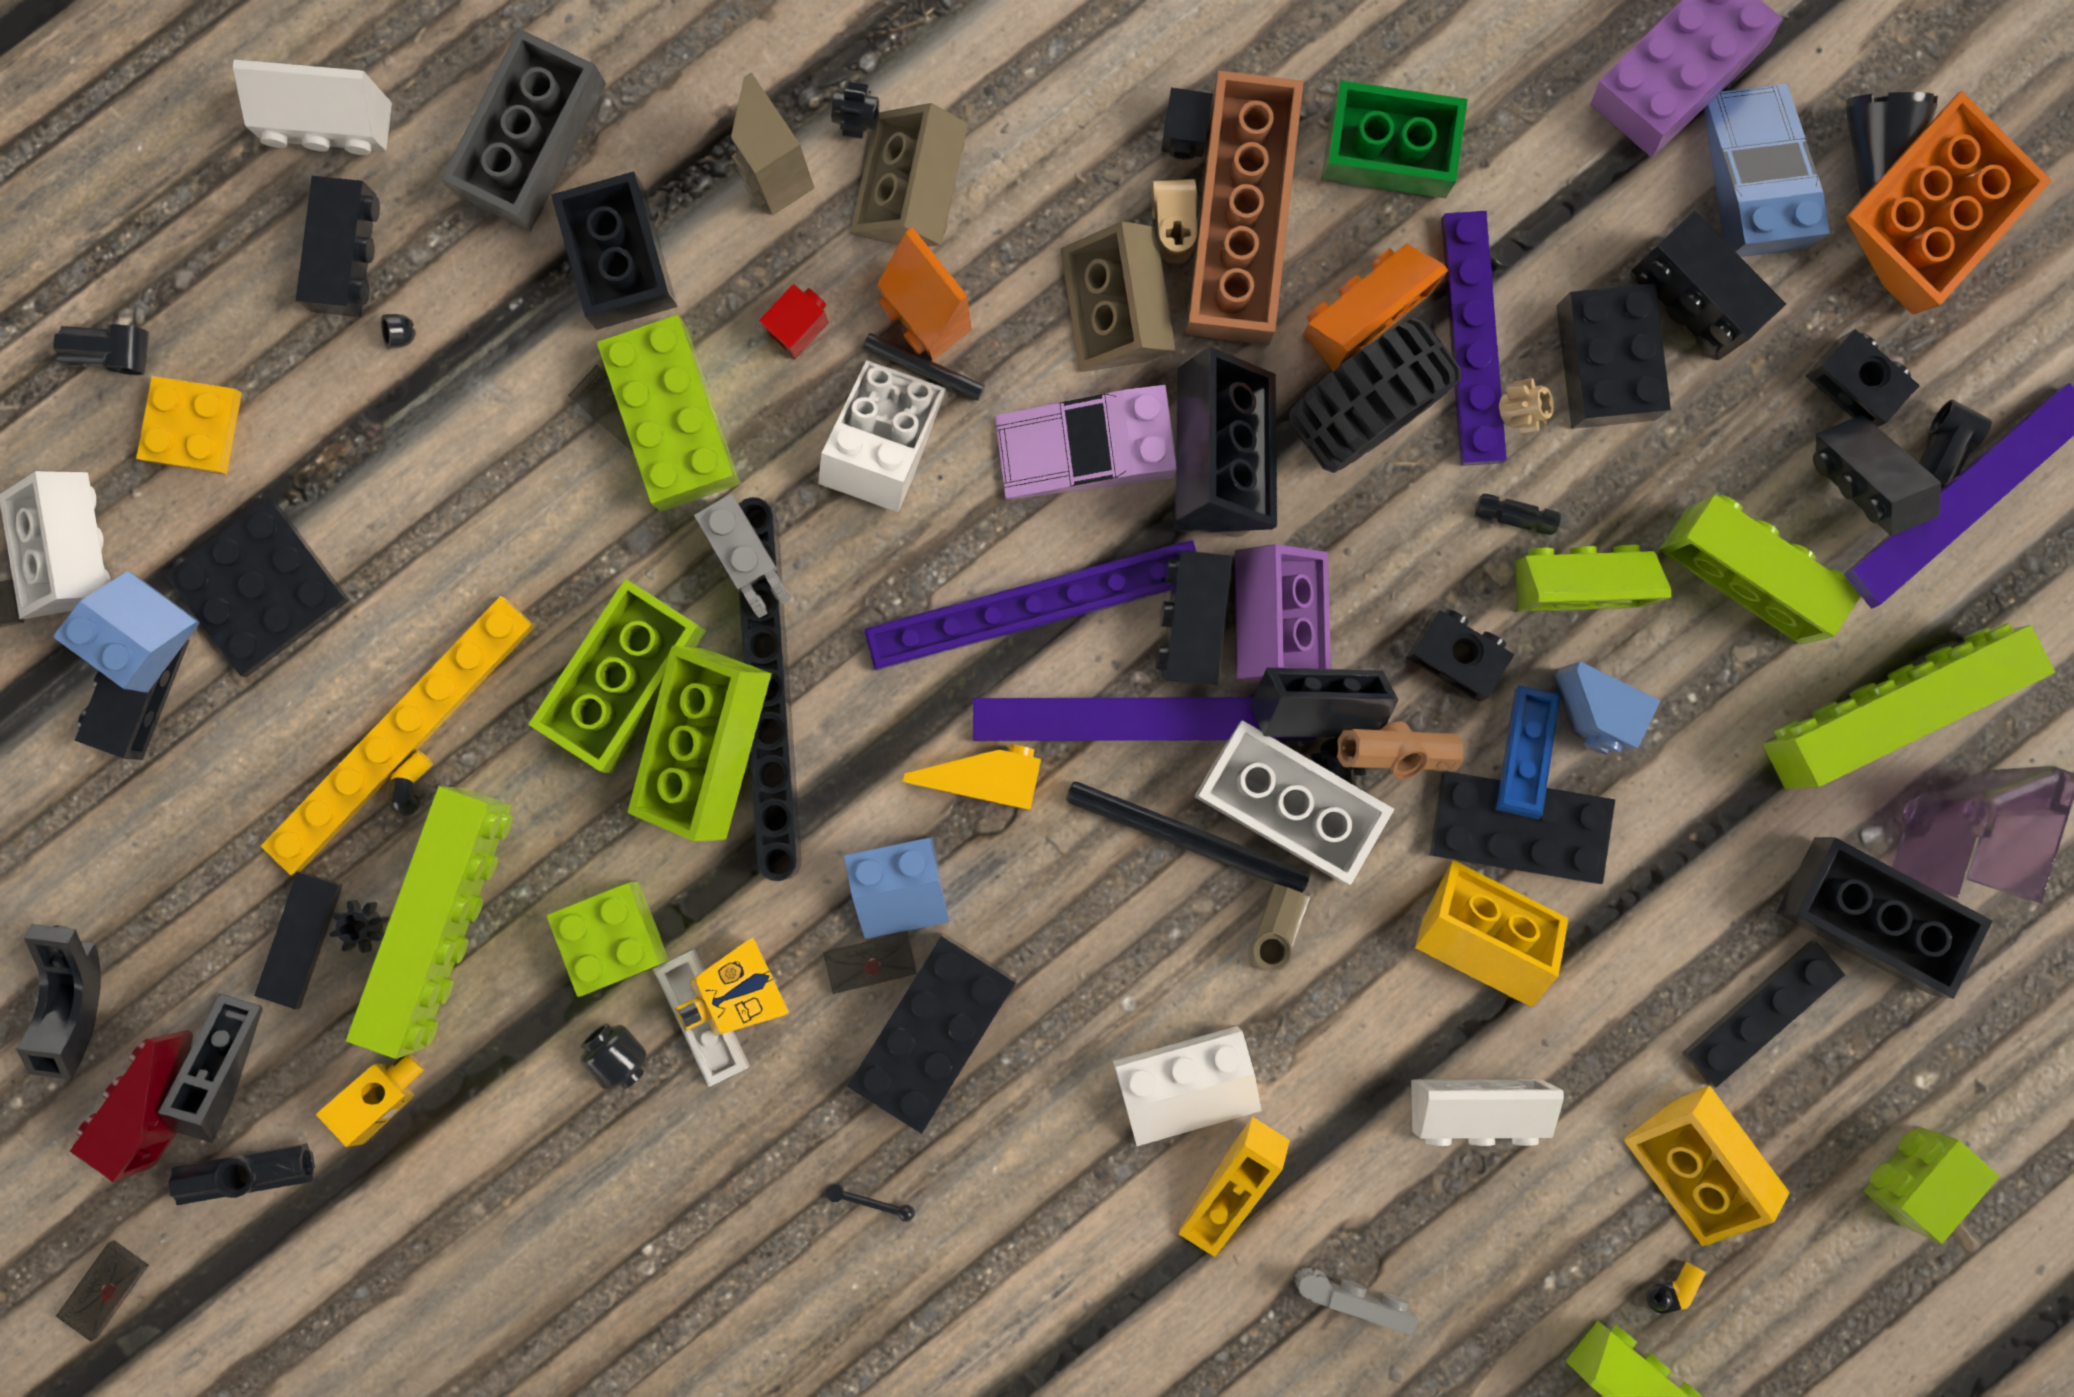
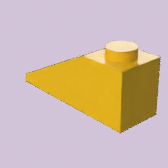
[903,744,1041,810]
[1178,1117,1290,1257]

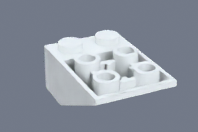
[818,360,946,512]

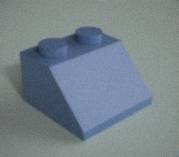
[53,571,200,693]
[1553,661,1660,755]
[844,837,950,939]

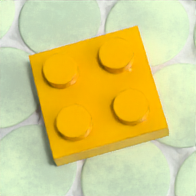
[136,376,242,475]

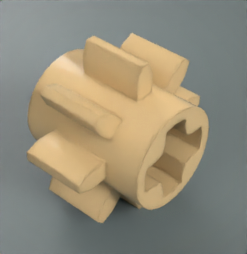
[1499,378,1554,434]

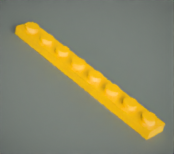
[261,596,536,876]

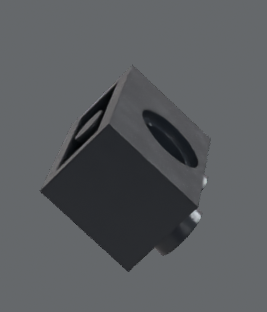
[1805,329,1920,427]
[1406,609,1515,702]

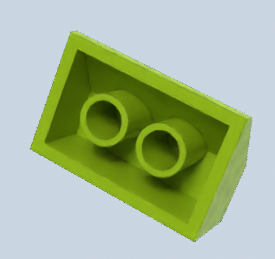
[1515,545,1672,612]
[1566,1321,1703,1397]

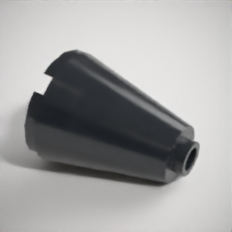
[1845,92,1938,199]

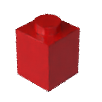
[759,283,829,359]

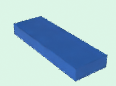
[1496,685,1561,819]

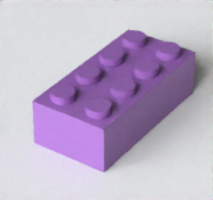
[1590,0,1783,158]

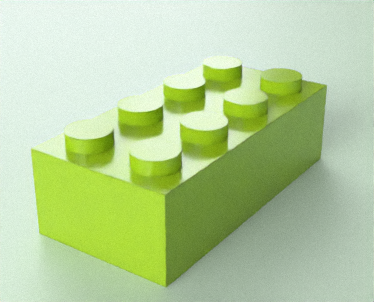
[597,314,741,512]
[1659,494,1861,645]
[528,578,707,774]
[627,646,772,842]

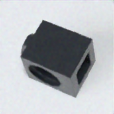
[1161,87,1213,160]

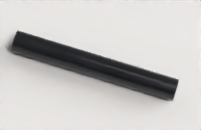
[863,333,985,401]

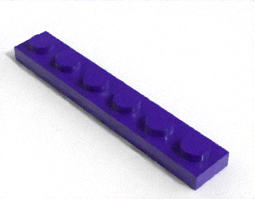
[1441,211,1507,466]

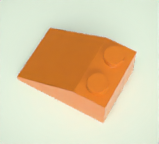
[877,227,972,361]

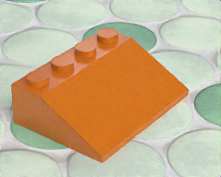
[1845,91,2052,315]

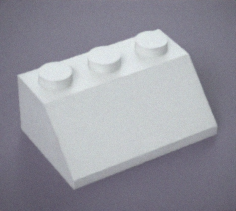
[233,59,392,155]
[0,471,110,619]
[1113,1026,1262,1146]
[1411,1079,1564,1146]

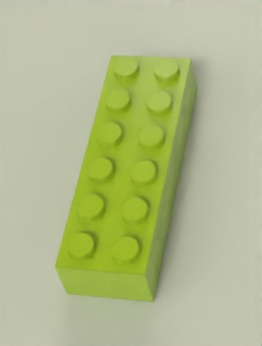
[1762,623,2056,789]
[346,786,513,1059]

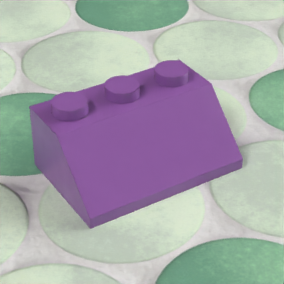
[1234,544,1331,680]

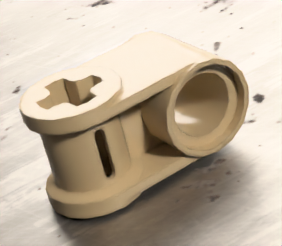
[1151,179,1197,266]

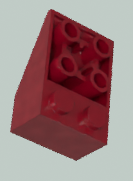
[69,1030,193,1182]

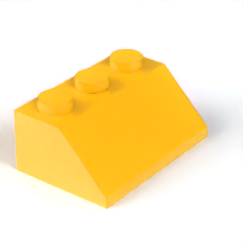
[1415,860,1569,1007]
[1624,1085,1790,1247]

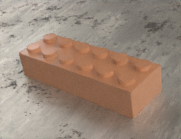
[1185,71,1304,345]

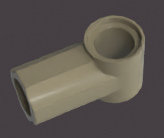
[1248,884,1310,972]

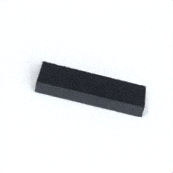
[254,871,343,1009]

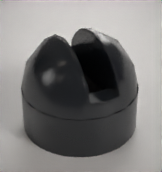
[381,314,416,349]

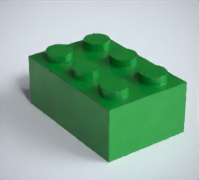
[1321,80,1468,199]

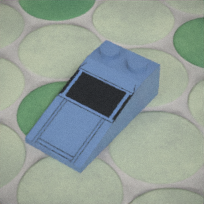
[1704,84,1830,257]

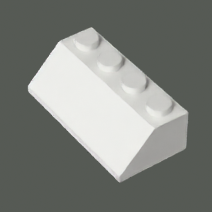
[1194,720,1394,885]

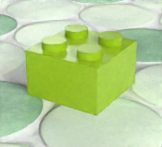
[546,881,669,997]
[1863,1126,2000,1244]

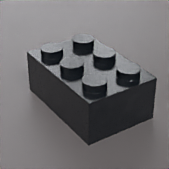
[551,171,678,330]
[1631,210,1786,360]
[1556,283,1671,429]

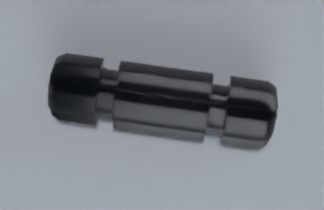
[1475,493,1561,535]

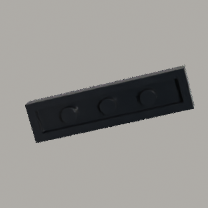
[1682,941,1845,1088]

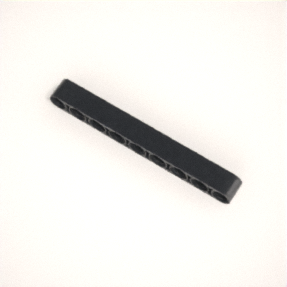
[739,497,802,881]

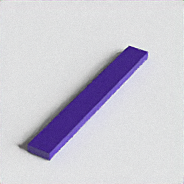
[1844,383,2074,609]
[864,540,1196,671]
[973,697,1316,741]

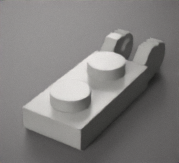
[694,493,791,618]
[1294,1266,1419,1335]

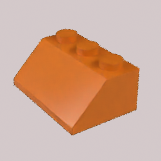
[1302,243,1448,371]

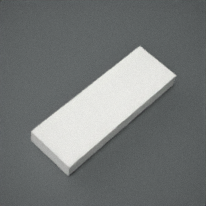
[653,949,750,1087]

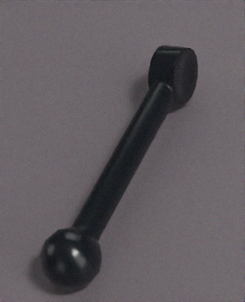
[826,1184,915,1222]

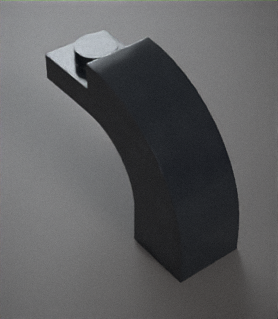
[16,924,101,1080]

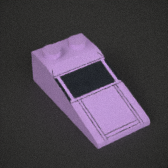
[995,385,1176,500]

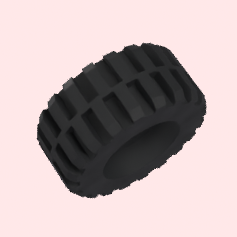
[1289,318,1461,473]

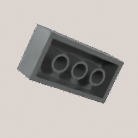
[441,28,606,232]

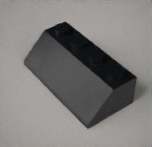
[1176,347,1277,533]

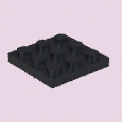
[165,498,350,677]

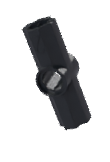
[168,1143,315,1205]

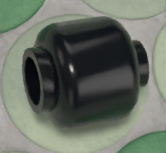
[580,1023,646,1089]

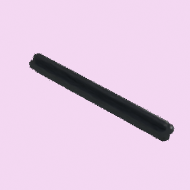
[1066,781,1310,893]

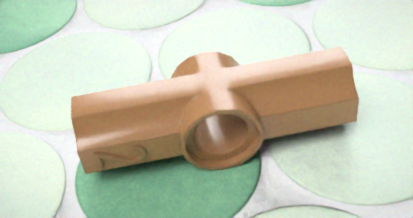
[1337,721,1464,779]

